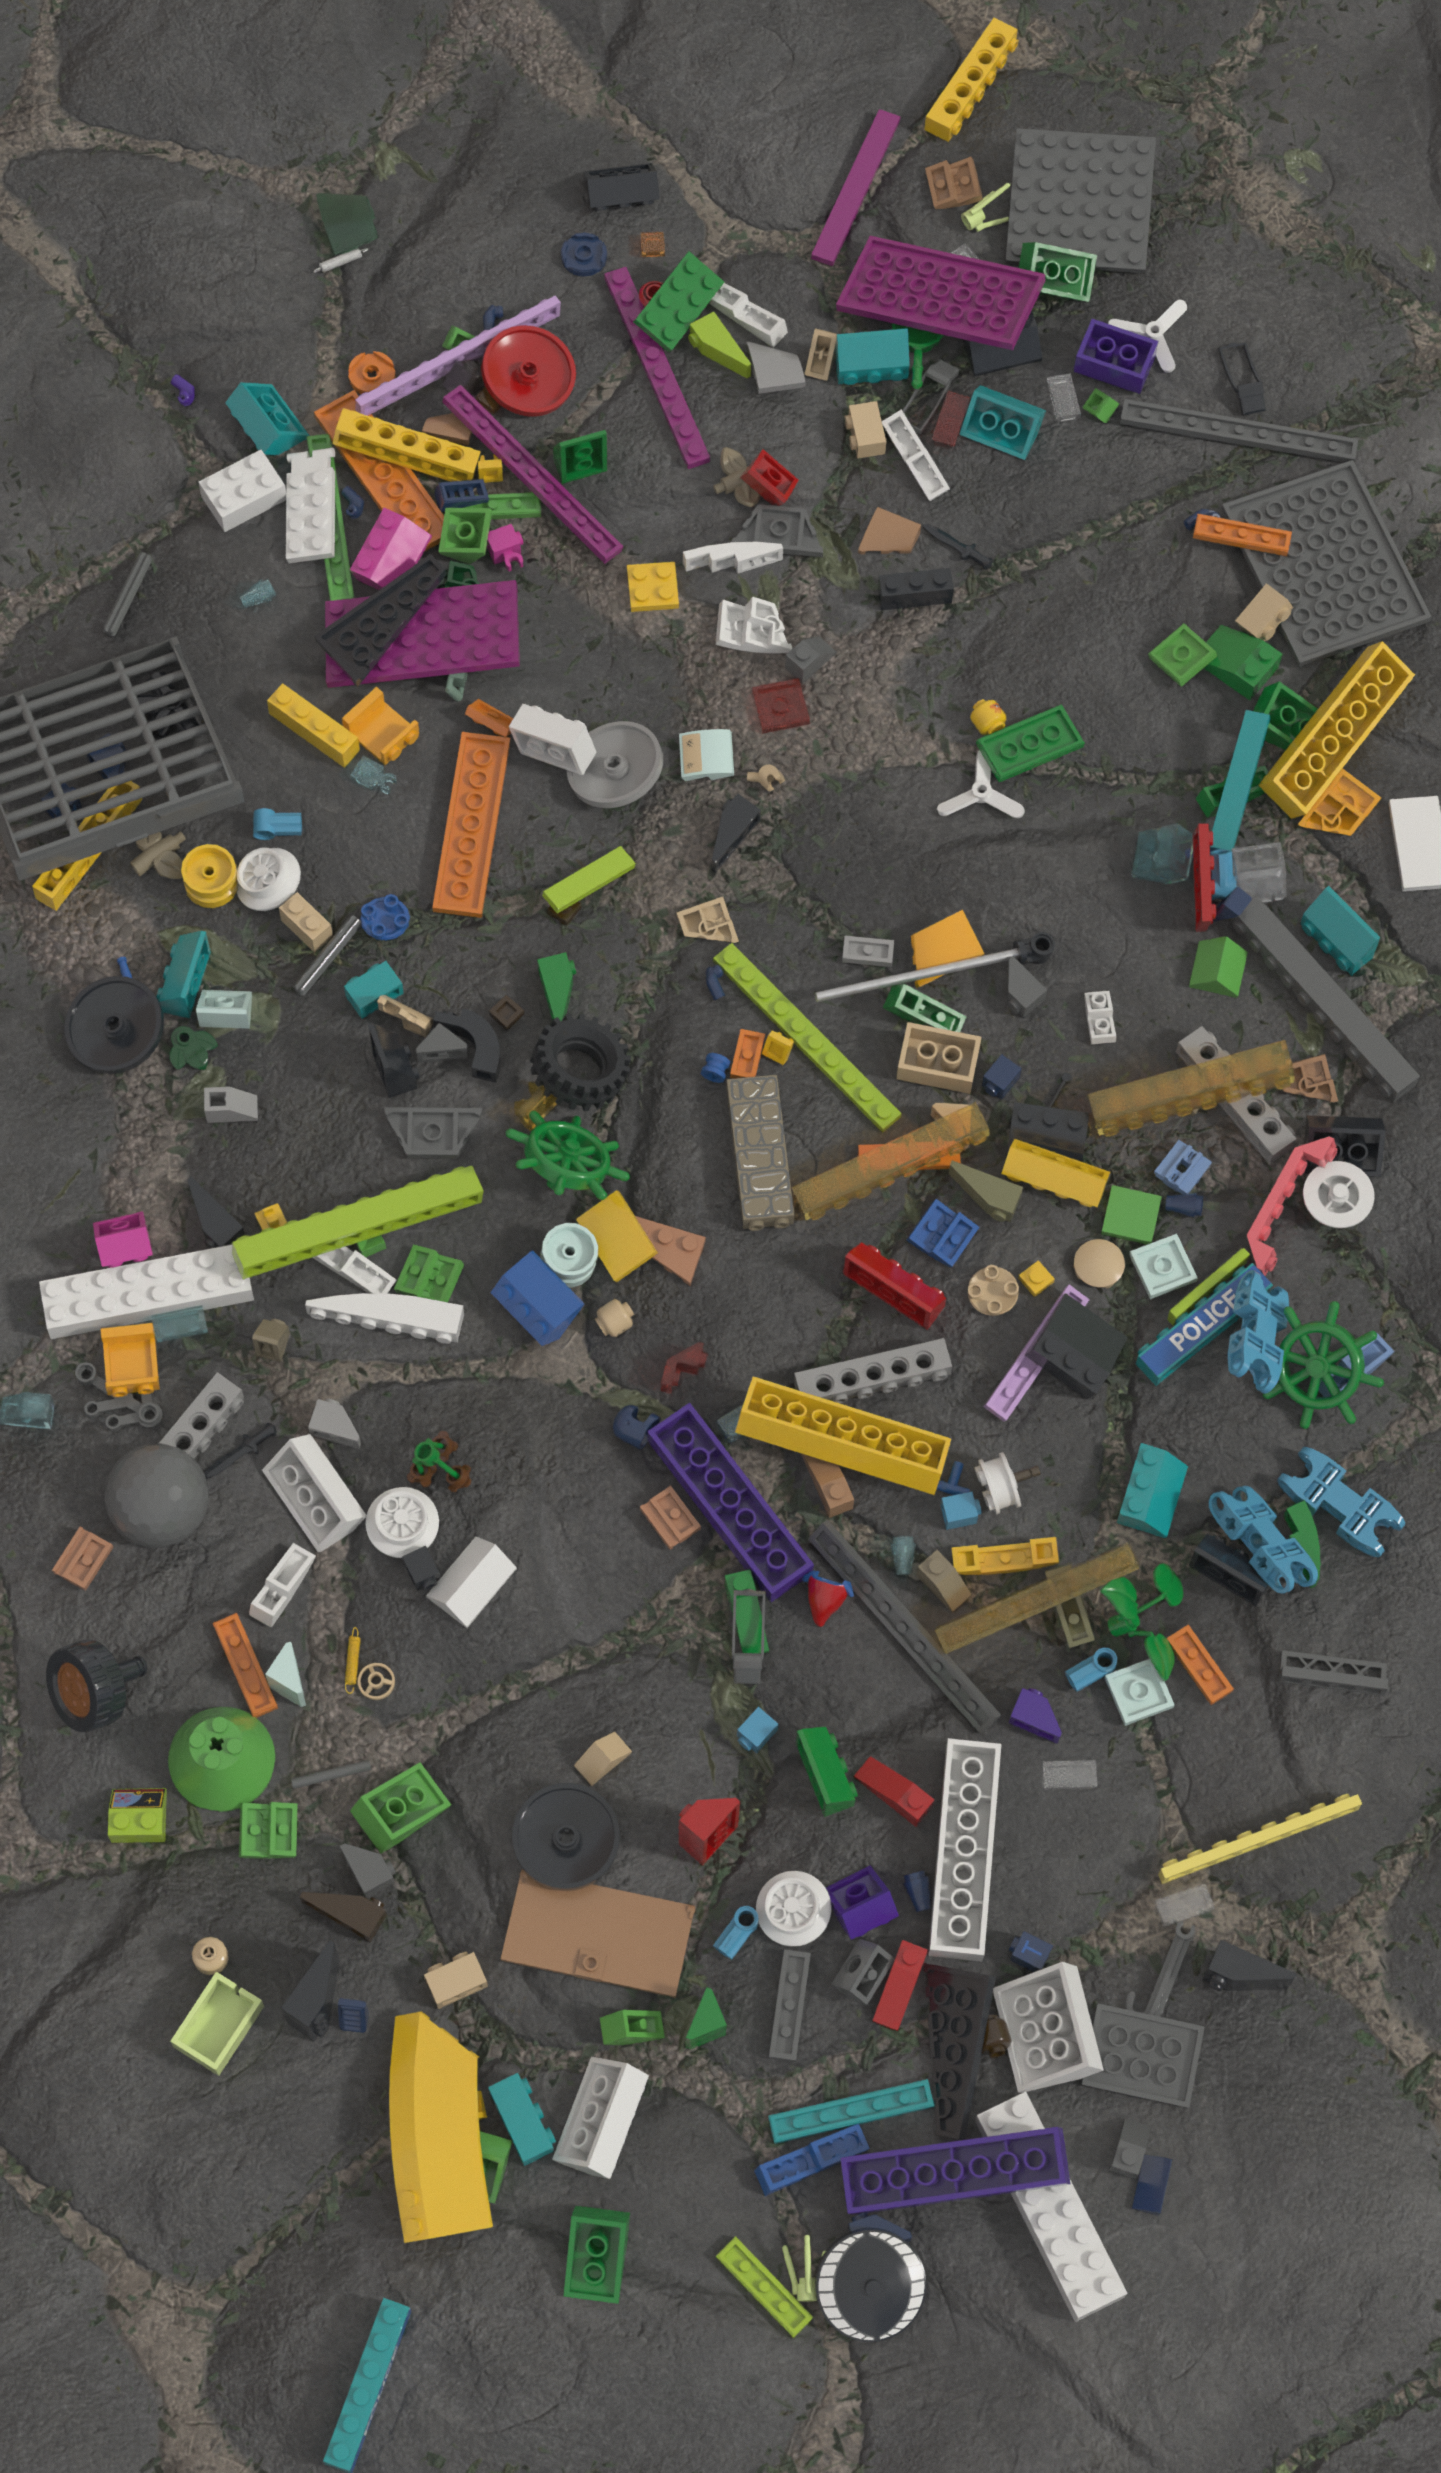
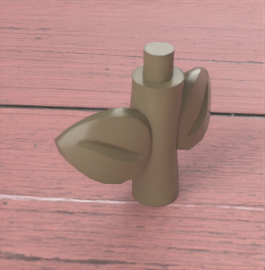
[713,447,761,507]
[130,831,186,879]

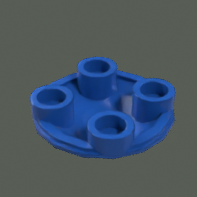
[360,894,410,941]

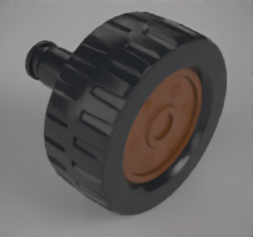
[46,1639,148,1732]

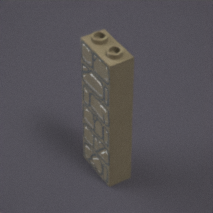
[726,1075,794,1231]

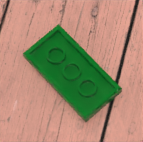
[976,704,1085,782]

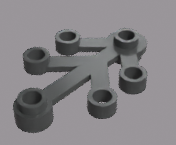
[75,1362,163,1432]

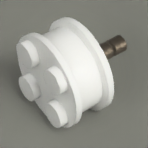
[974,1452,1041,1515]

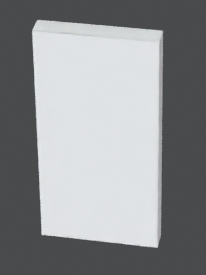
[1388,796,1441,892]

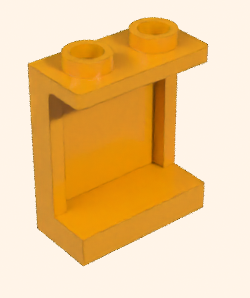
[101,1323,160,1397]

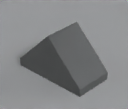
[416,1023,468,1063]

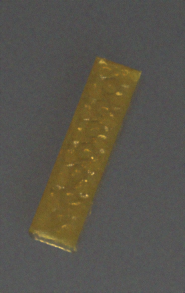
[1088,1040,1295,1137]

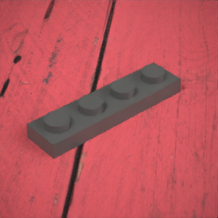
[769,1949,811,2062]

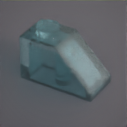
[0,1392,55,1429]

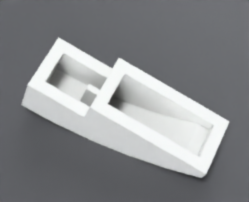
[249,1543,316,1627]

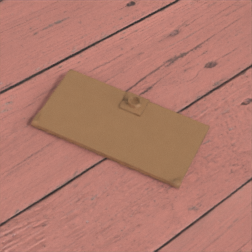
[501,1869,695,1998]

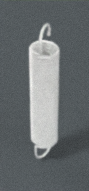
[313,248,368,272]

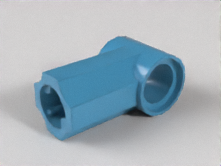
[253,808,302,840]
[1210,849,1236,900]
[1065,1648,1117,1692]
[713,1906,759,1960]

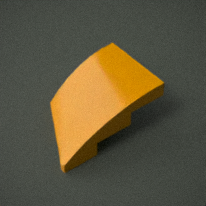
[1298,768,1381,836]
[911,910,984,988]

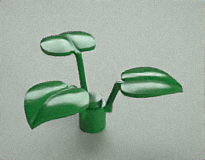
[1100,1563,1183,1682]

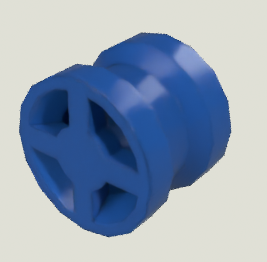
[701,1053,730,1083]

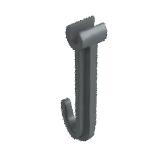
[1125,1921,1195,2017]

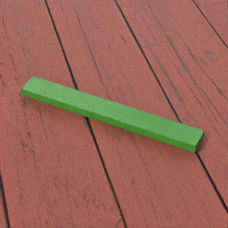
[307,434,354,601]

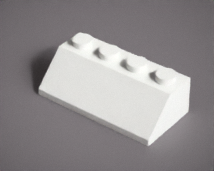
[262,1434,367,1553]
[552,2057,649,2179]

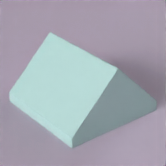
[196,990,252,1029]
[265,1642,306,1707]

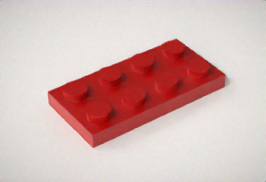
[1192,824,1216,932]

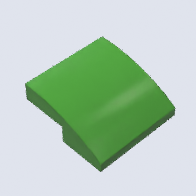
[394,1244,464,1303]
[239,1802,297,1859]

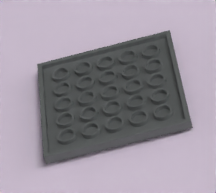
[1006,128,1156,273]

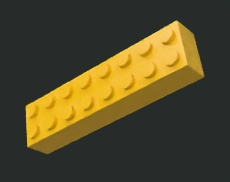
[1259,641,1415,819]
[735,1376,951,1495]

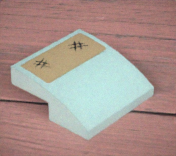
[679,729,734,781]

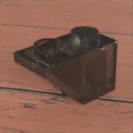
[442,359,485,397]

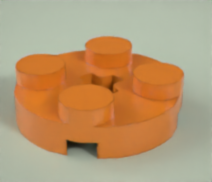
[348,351,396,394]

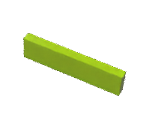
[542,846,636,914]
[1167,1248,1250,1326]
[716,2236,813,2338]

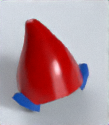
[802,1570,854,1627]

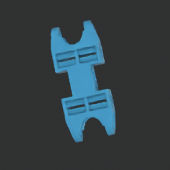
[1228,1270,1289,1394]
[1277,1447,1405,1557]
[1209,1486,1318,1593]

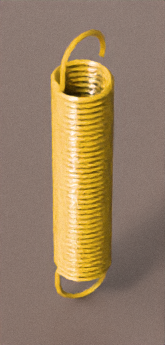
[345,1627,360,1694]

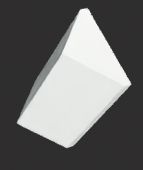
[426,1537,517,1628]

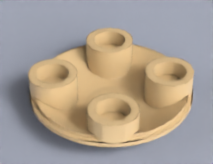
[1074,1239,1125,1288]
[968,1265,1019,1316]

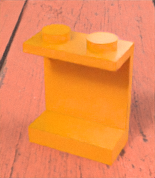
[342,687,419,765]

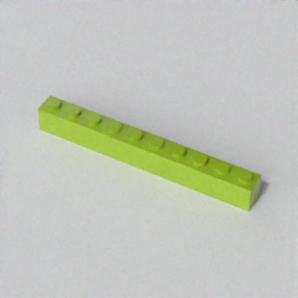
[232,1166,483,1279]

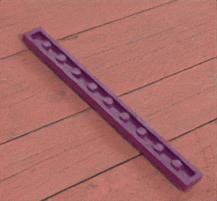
[604,267,710,469]
[442,385,623,564]

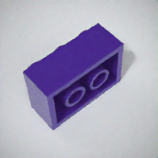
[1074,319,1159,394]

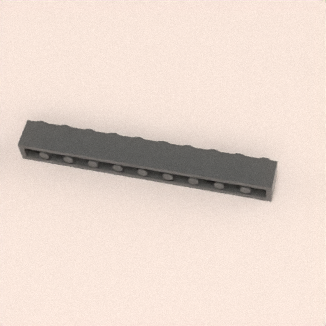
[1231,895,1420,1103]

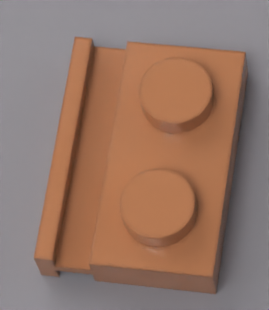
[640,1486,701,1550]
[52,1527,113,1591]

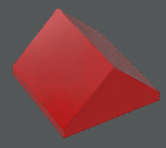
[740,449,799,506]

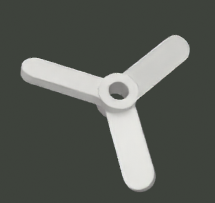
[1108,300,1187,373]
[937,750,1025,819]

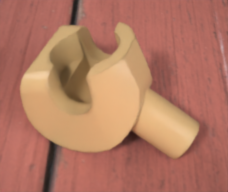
[747,764,785,791]

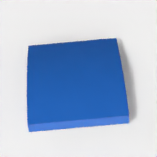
[906,1199,979,1268]

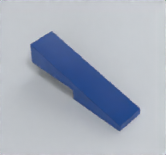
[754,2124,870,2196]

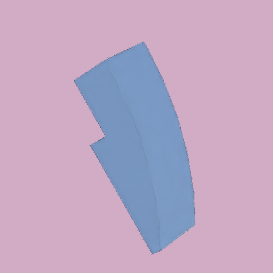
[1319,1333,1394,1397]

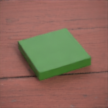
[1148,623,1217,687]
[1101,1185,1162,1245]

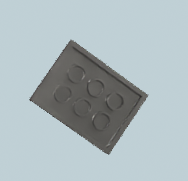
[1081,2003,1205,2108]

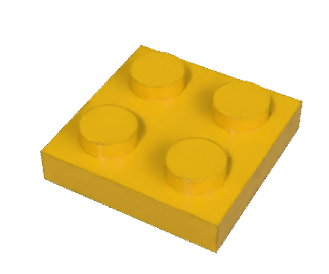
[627,562,679,612]

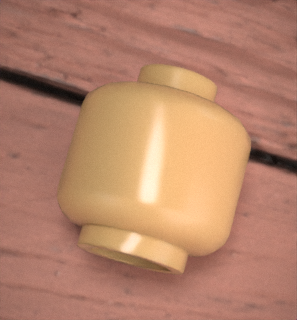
[595,1299,634,1337]
[192,1937,229,1975]

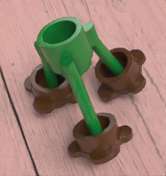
[407,1431,471,1492]

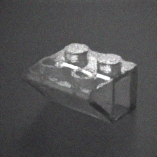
[1231,842,1287,902]

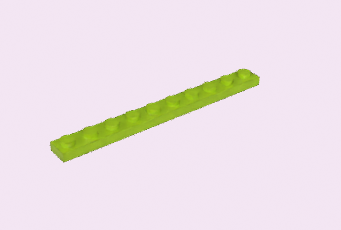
[713,943,902,1133]

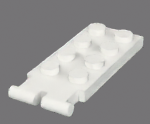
[286,448,335,563]

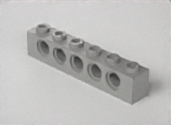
[1176,1026,1296,1165]
[794,1338,952,1404]
[159,1372,244,1458]

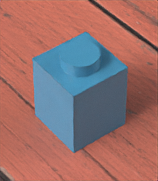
[940,1492,981,1530]
[737,1707,778,1754]

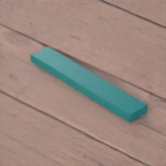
[1210,710,1270,854]
[768,2079,934,2144]

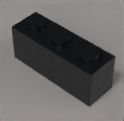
[877,568,954,611]

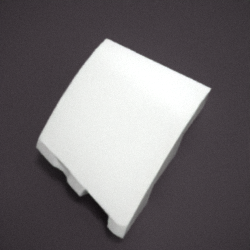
[716,597,792,653]

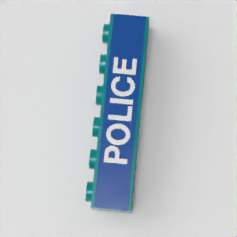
[1136,1263,1273,1386]
[323,2298,411,2473]

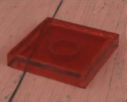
[751,678,810,734]

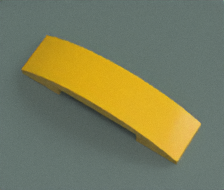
[952,1537,1059,1575]

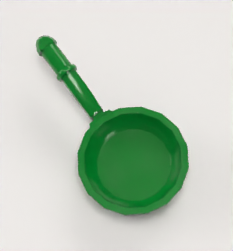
[891,323,944,390]

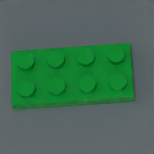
[633,251,724,353]

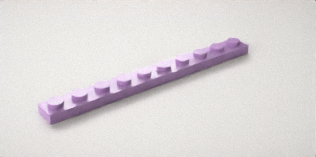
[355,296,561,416]

